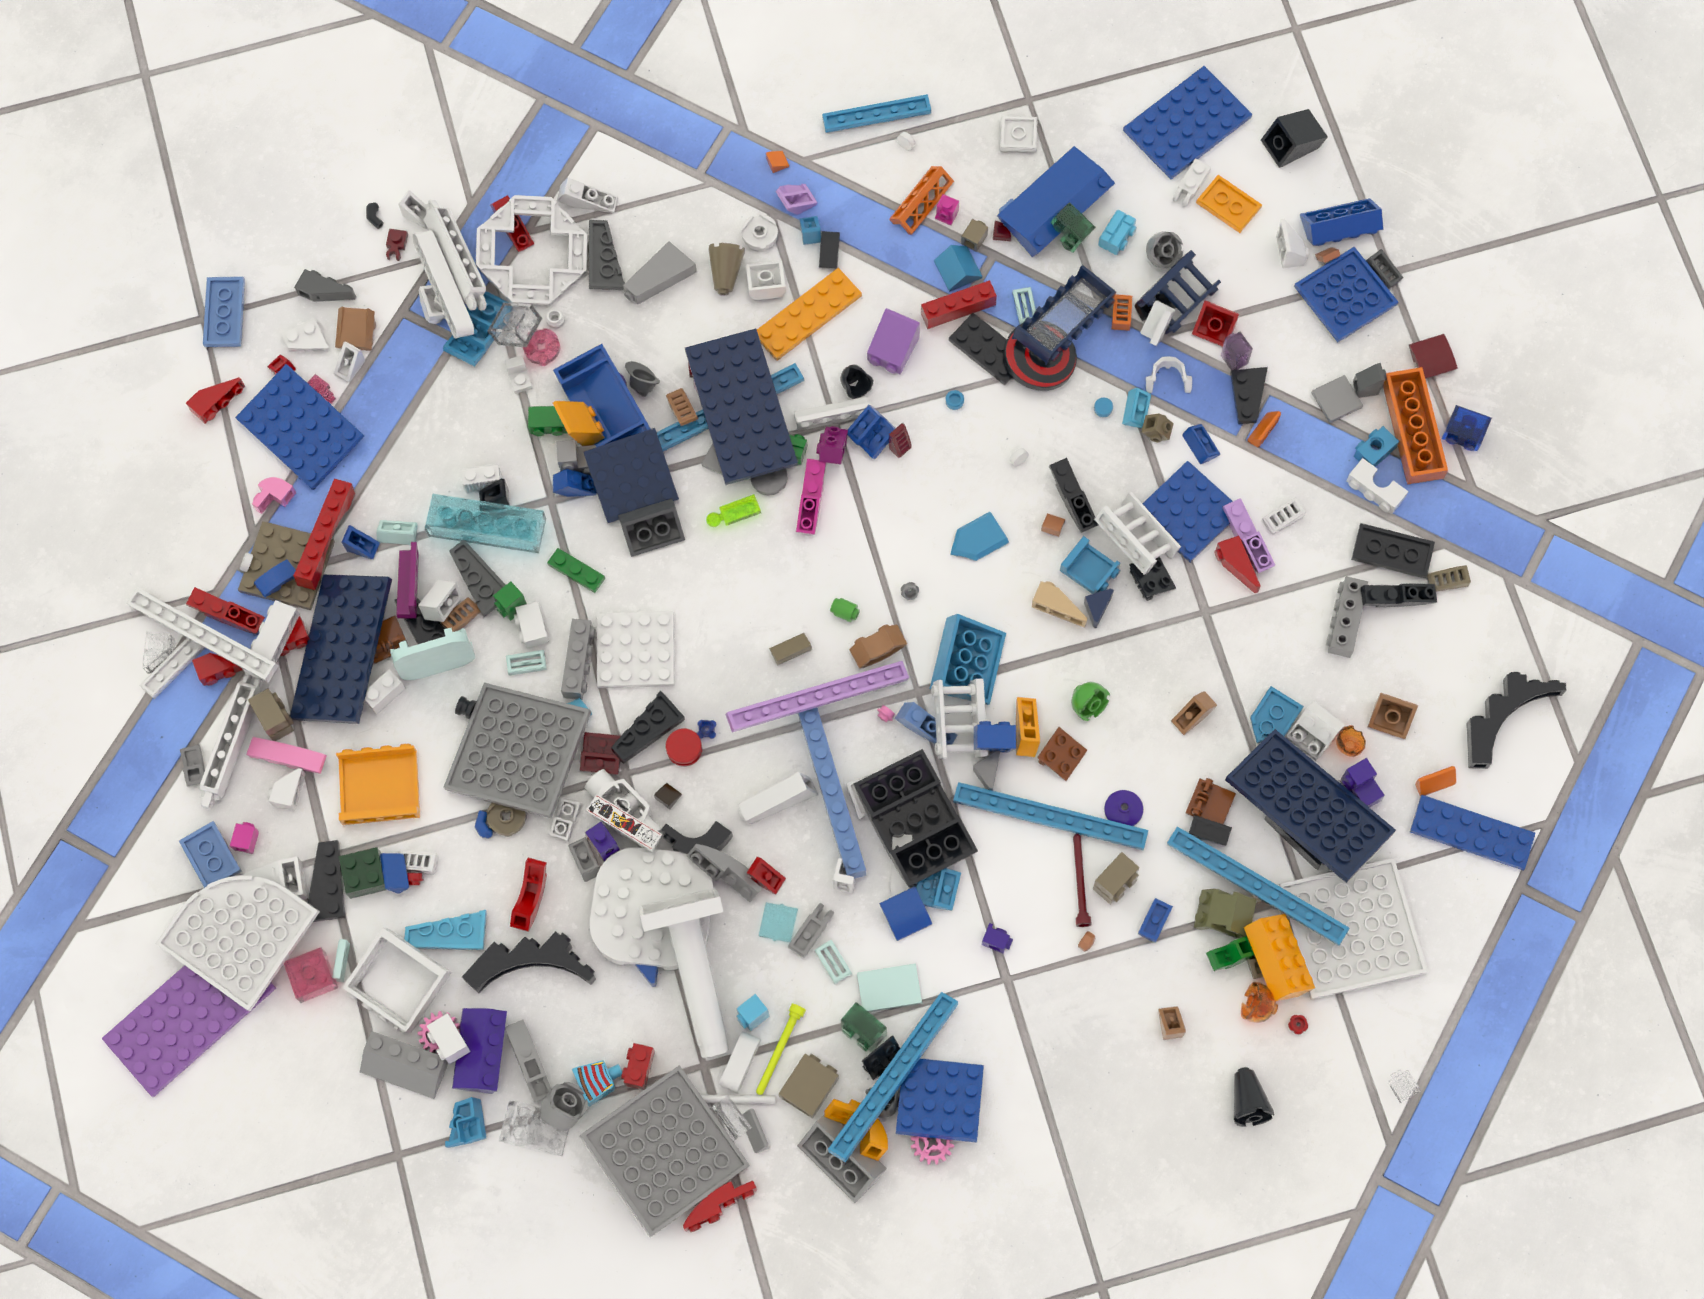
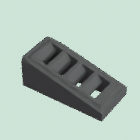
[1366,249,1404,289]

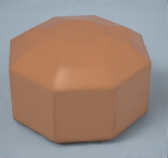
[1078,931,1095,952]

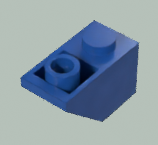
[553,469,597,497]

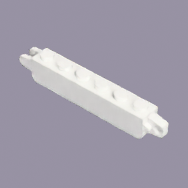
[424,199,487,311]
[200,673,263,810]

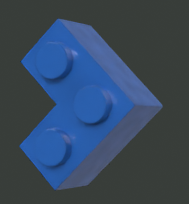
[974,721,1016,753]

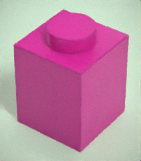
[230,822,259,854]

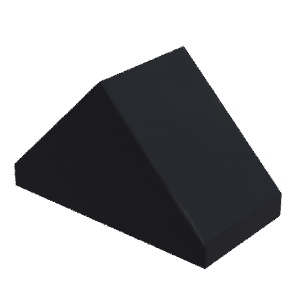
[479,478,510,509]

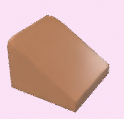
[1041,513,1065,537]

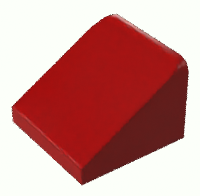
[267,354,296,375]

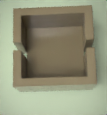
[248,688,294,741]
[1093,852,1140,905]

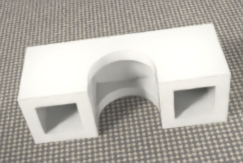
[1346,458,1409,514]

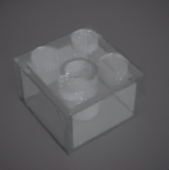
[488,303,543,347]

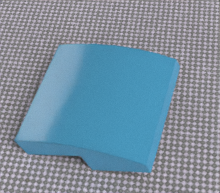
[916,868,961,911]

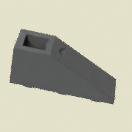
[294,269,356,302]

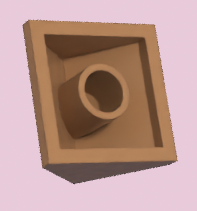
[1368,693,1418,739]

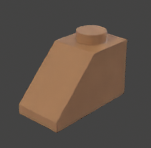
[1171,691,1217,735]

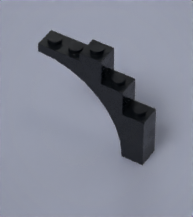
[1466,672,1566,769]
[462,931,596,993]

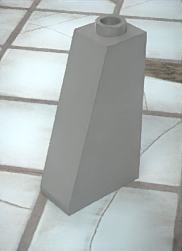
[623,241,697,304]

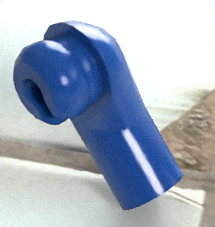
[475,810,493,839]

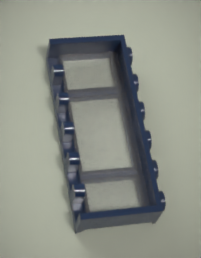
[1011,265,1116,365]

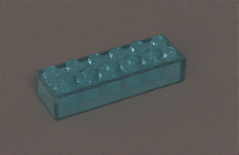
[425,494,546,553]

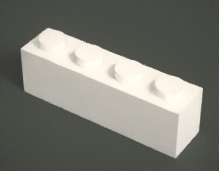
[242,600,300,682]

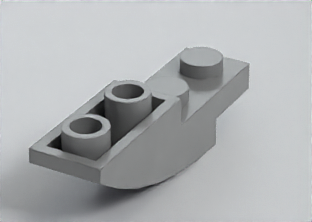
[686,844,762,902]
[505,1020,551,1102]

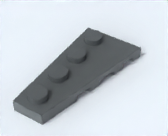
[589,220,625,290]

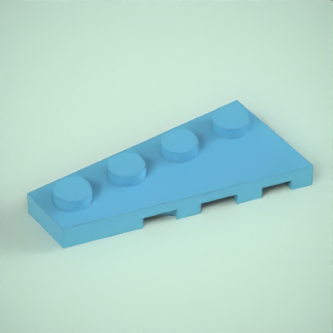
[404,910,487,950]

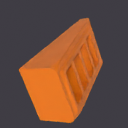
[1111,294,1132,331]

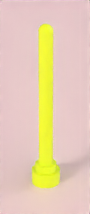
[756,1003,806,1095]

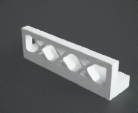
[794,396,870,431]

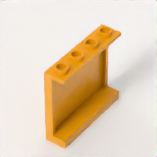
[336,744,420,825]

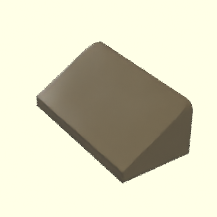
[769,633,812,666]

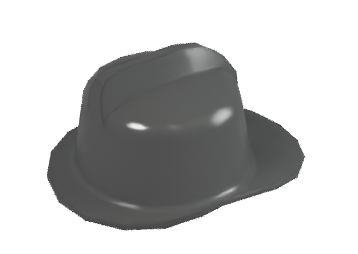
[625,361,660,397]

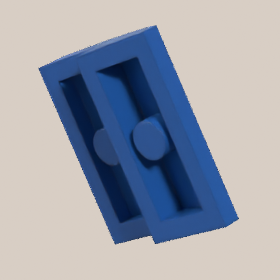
[847,405,895,459]
[879,886,932,941]

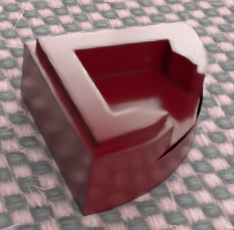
[993,221,1011,242]

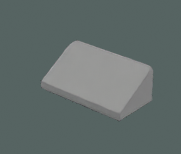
[740,1108,769,1153]

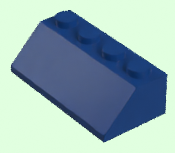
[1300,198,1384,246]

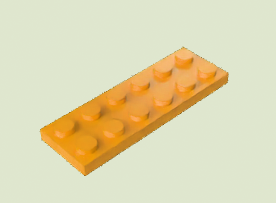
[757,267,862,361]

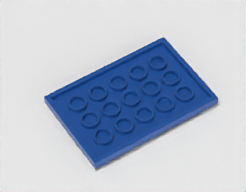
[1123,66,1252,180]
[235,364,364,490]

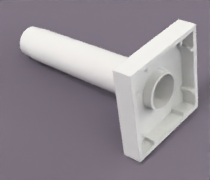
[639,888,729,1058]

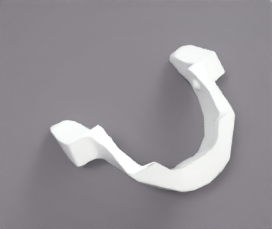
[1146,356,1192,393]

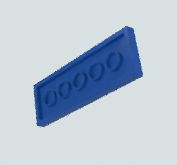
[1410,795,1536,871]

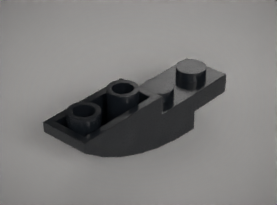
[1049,458,1099,533]
[1361,584,1437,607]

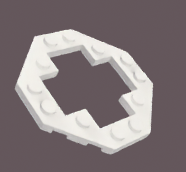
[476,195,587,306]

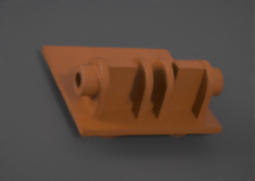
[374,615,408,664]
[1037,727,1087,781]
[1185,778,1236,824]

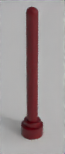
[1073,834,1092,927]

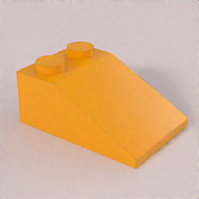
[553,401,605,446]

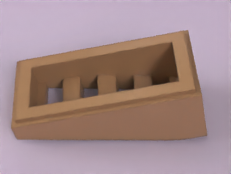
[666,388,698,426]
[440,597,480,632]

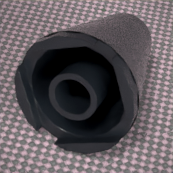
[1234,1067,1275,1127]

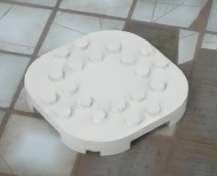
[589,847,714,970]

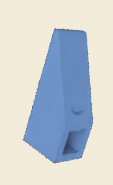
[895,702,958,745]

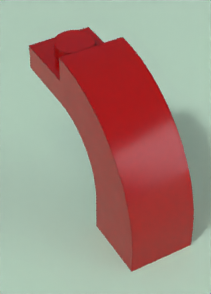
[510,857,547,932]

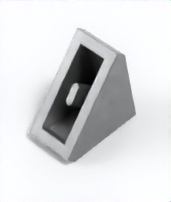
[973,751,1000,791]

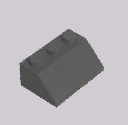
[618,499,685,557]

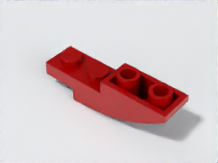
[186,587,265,634]
[683,1180,757,1233]

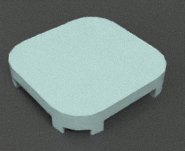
[390,628,475,680]

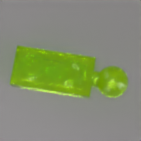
[706,494,761,527]

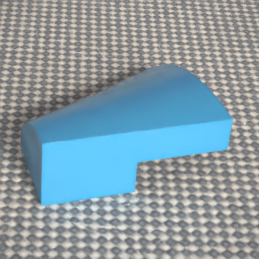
[445,1097,486,1148]

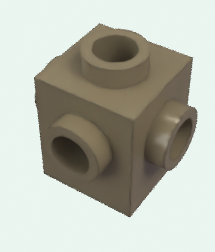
[1141,413,1174,443]

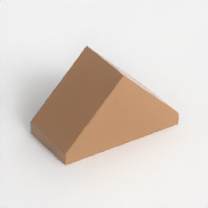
[1158,1006,1186,1040]

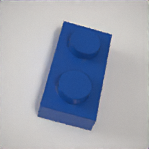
[1138,898,1173,943]

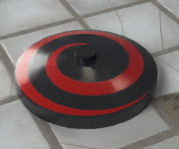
[1003,321,1077,391]

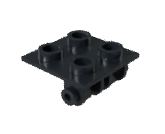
[1129,557,1176,601]
[862,1035,900,1080]

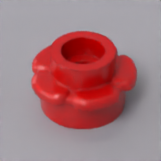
[407,873,424,885]
[1288,1015,1308,1034]

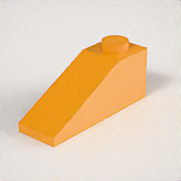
[1015,697,1040,757]

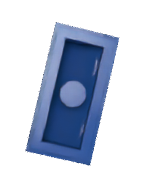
[1182,424,1220,464]
[380,853,409,894]

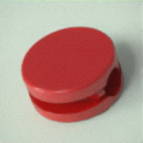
[666,728,702,767]

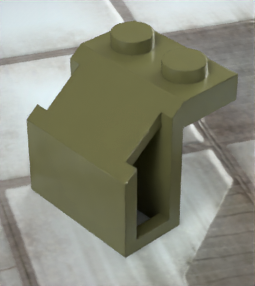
[1194,889,1257,939]

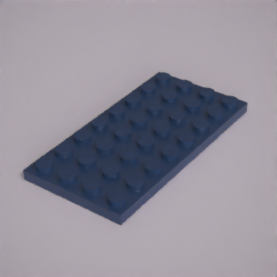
[685,328,798,485]
[290,574,392,724]
[1225,729,1396,883]

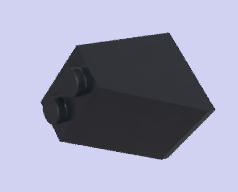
[1261,109,1328,168]

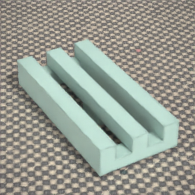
[1012,287,1036,325]
[506,650,547,676]
[332,939,350,983]
[815,940,852,984]

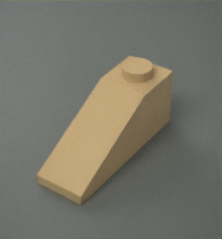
[1032,581,1087,628]

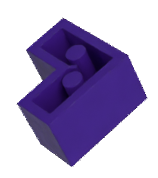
[1341,758,1385,808]

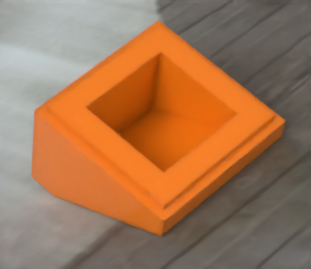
[766,151,789,173]

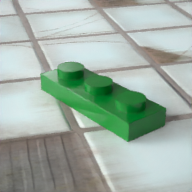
[547,548,605,593]

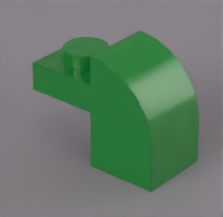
[1206,936,1255,971]

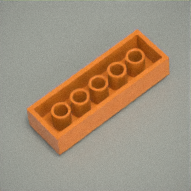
[1383,367,1448,485]

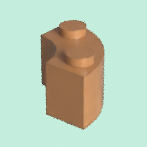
[849,624,908,669]

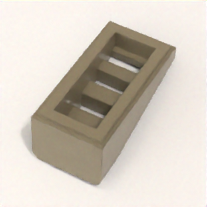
[1427,565,1471,592]

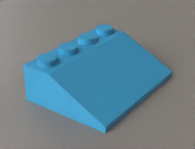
[930,614,1006,705]

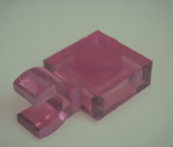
[307,374,336,404]

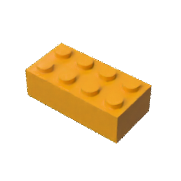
[1244,914,1315,1002]

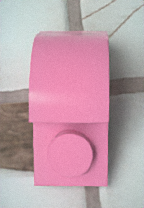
[252,477,296,514]

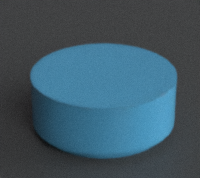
[946,390,964,410]
[1094,397,1113,417]

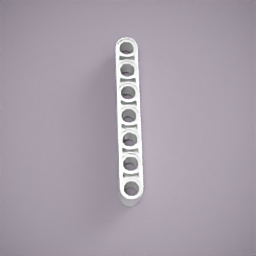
[413,230,474,338]

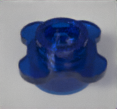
[697,720,717,739]

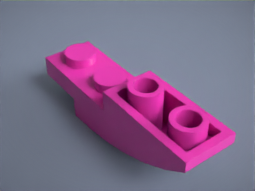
[796,459,826,535]

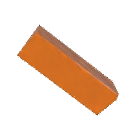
[1247,411,1281,448]
[1415,766,1456,796]

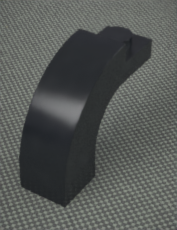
[661,821,733,854]

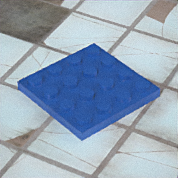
[1294,247,1398,342]
[1142,461,1233,562]
[896,1059,984,1143]

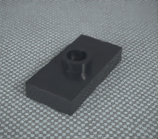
[1189,815,1232,846]

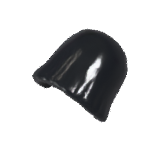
[840,364,874,399]

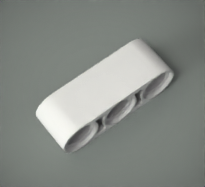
[719,1031,761,1093]

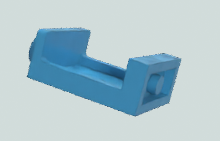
[1060,536,1120,594]

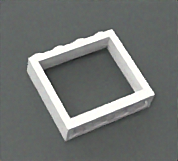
[342,927,452,1033]

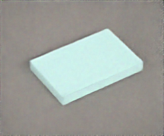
[857,963,922,1013]

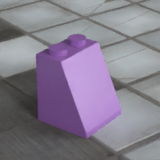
[867,308,920,375]

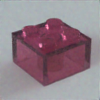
[284,947,338,1003]

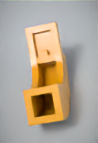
[824,1099,888,1161]

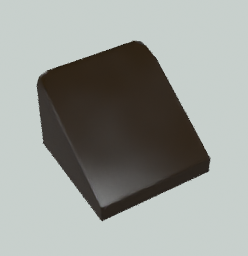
[654,783,682,809]

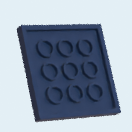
[583,428,679,523]

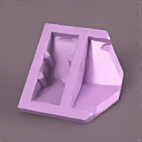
[776,184,817,215]

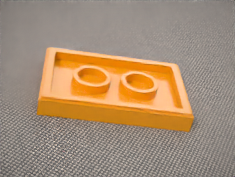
[1196,175,1262,233]

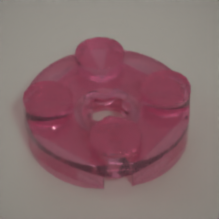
[523,328,561,366]

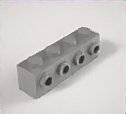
[1326,576,1368,658]
[561,618,595,700]

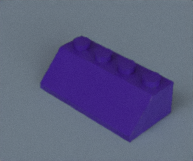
[452,1008,507,1094]

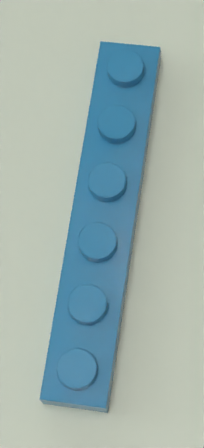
[822,94,931,133]

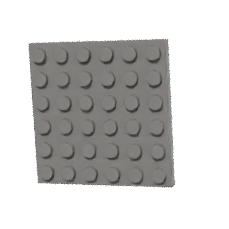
[443,683,591,818]
[580,1065,750,1237]

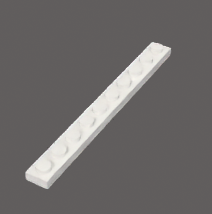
[126,588,279,682]

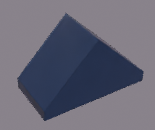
[1084,588,1114,628]

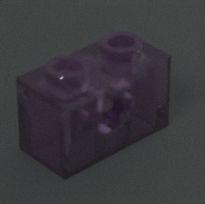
[1221,331,1253,370]

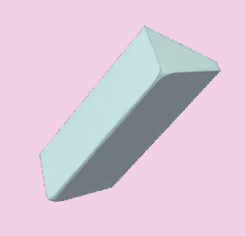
[376,520,418,545]

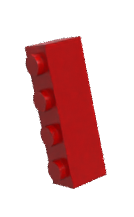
[921,280,997,329]

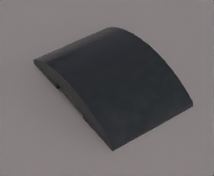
[853,749,978,887]

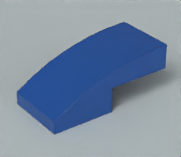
[254,559,296,597]

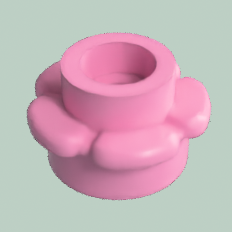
[877,705,895,722]

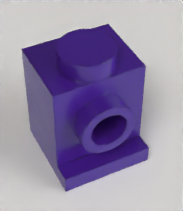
[981,923,1013,954]

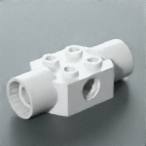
[584,769,662,848]

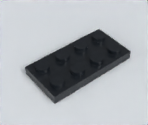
[949,313,1012,385]
[1351,523,1435,579]

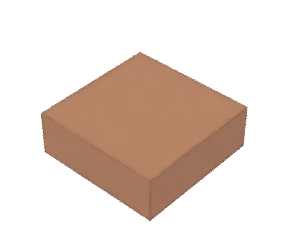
[1315,247,1340,263]

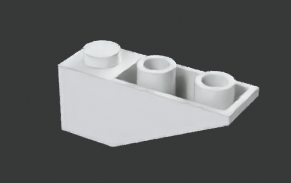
[557,177,618,213]

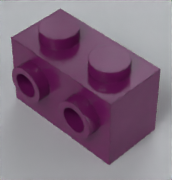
[816,426,848,465]

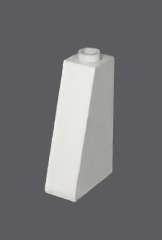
[738,772,818,824]

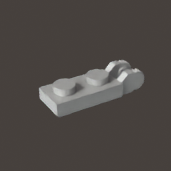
[788,903,834,958]

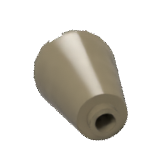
[708,243,745,295]

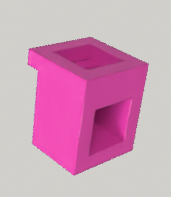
[935,194,959,225]

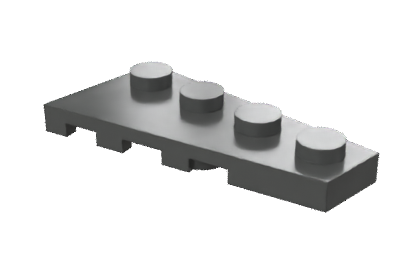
[449,539,506,618]

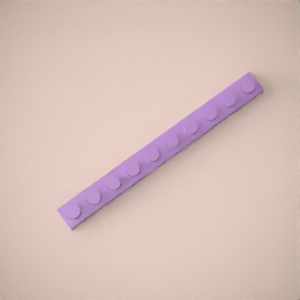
[725,661,909,732]

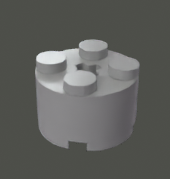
[540,1082,588,1131]

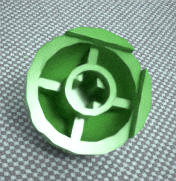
[1071,682,1110,721]

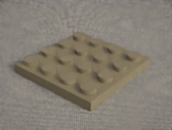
[238,521,335,610]

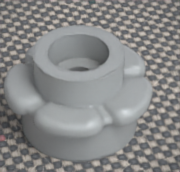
[901,582,919,600]

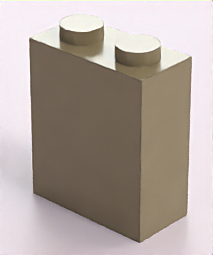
[778,1054,839,1119]

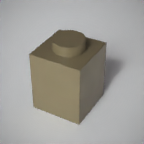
[961,219,988,252]

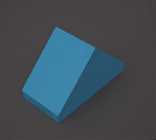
[799,216,821,245]

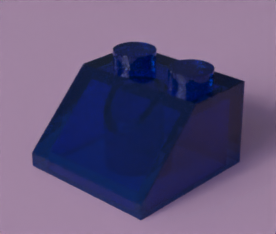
[1442,405,1492,451]

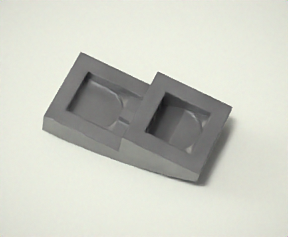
[180,745,205,787]

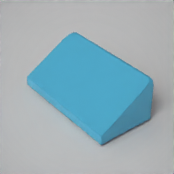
[1122,387,1151,428]

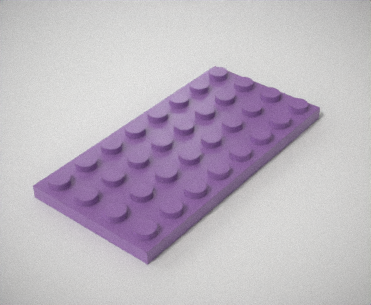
[101,965,276,1097]

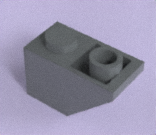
[1353,363,1387,398]

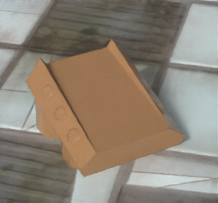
[335,306,376,351]

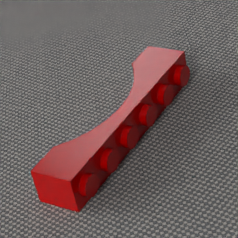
[293,478,355,590]
[192,616,310,686]

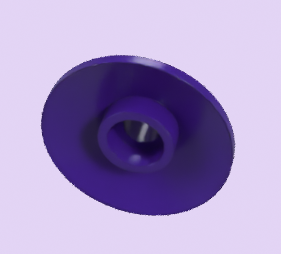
[1104,790,1144,826]

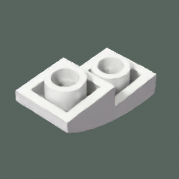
[549,798,582,841]

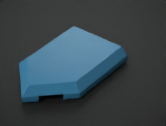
[950,512,1009,561]
[1250,686,1304,743]

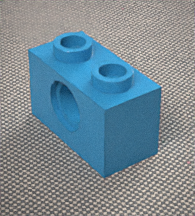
[1354,426,1399,467]

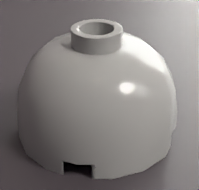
[1146,231,1183,268]

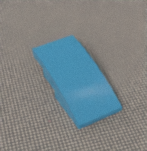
[443,291,514,367]

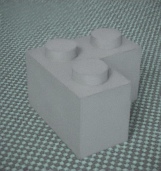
[556,440,596,475]

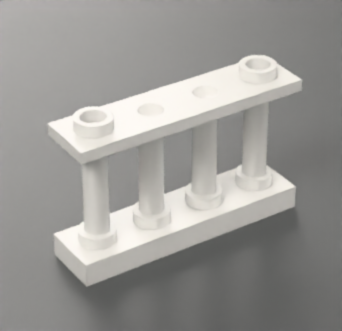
[1094,492,1181,575]
[931,679,988,759]

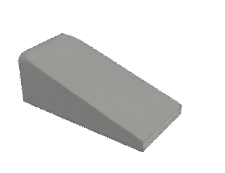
[568,837,600,882]

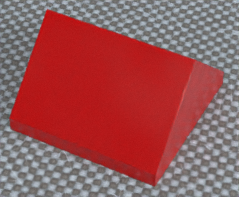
[1192,300,1239,348]

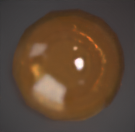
[1336,725,1366,757]

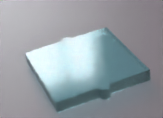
[759,902,798,942]

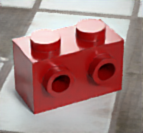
[621,1043,655,1090]

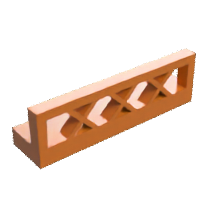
[889,166,954,234]

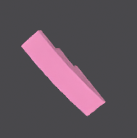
[246,737,327,774]

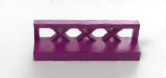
[396,542,419,619]

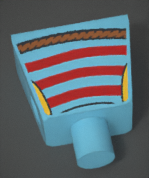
[572,1060,622,1107]

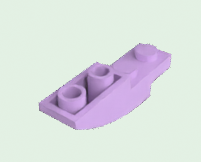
[1223,498,1275,573]

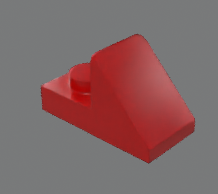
[747,857,786,895]

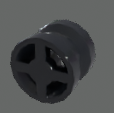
[455,696,477,719]

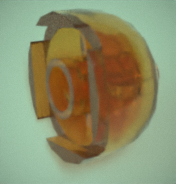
[1241,982,1278,1023]

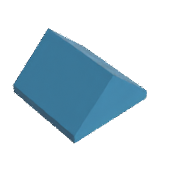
[934,245,982,292]

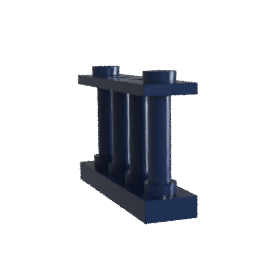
[1136,250,1221,334]

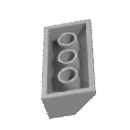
[360,1031,449,1099]
[797,1116,887,1203]

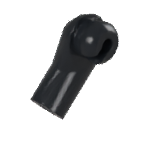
[366,202,384,229]

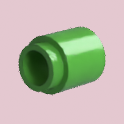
[830,598,860,622]

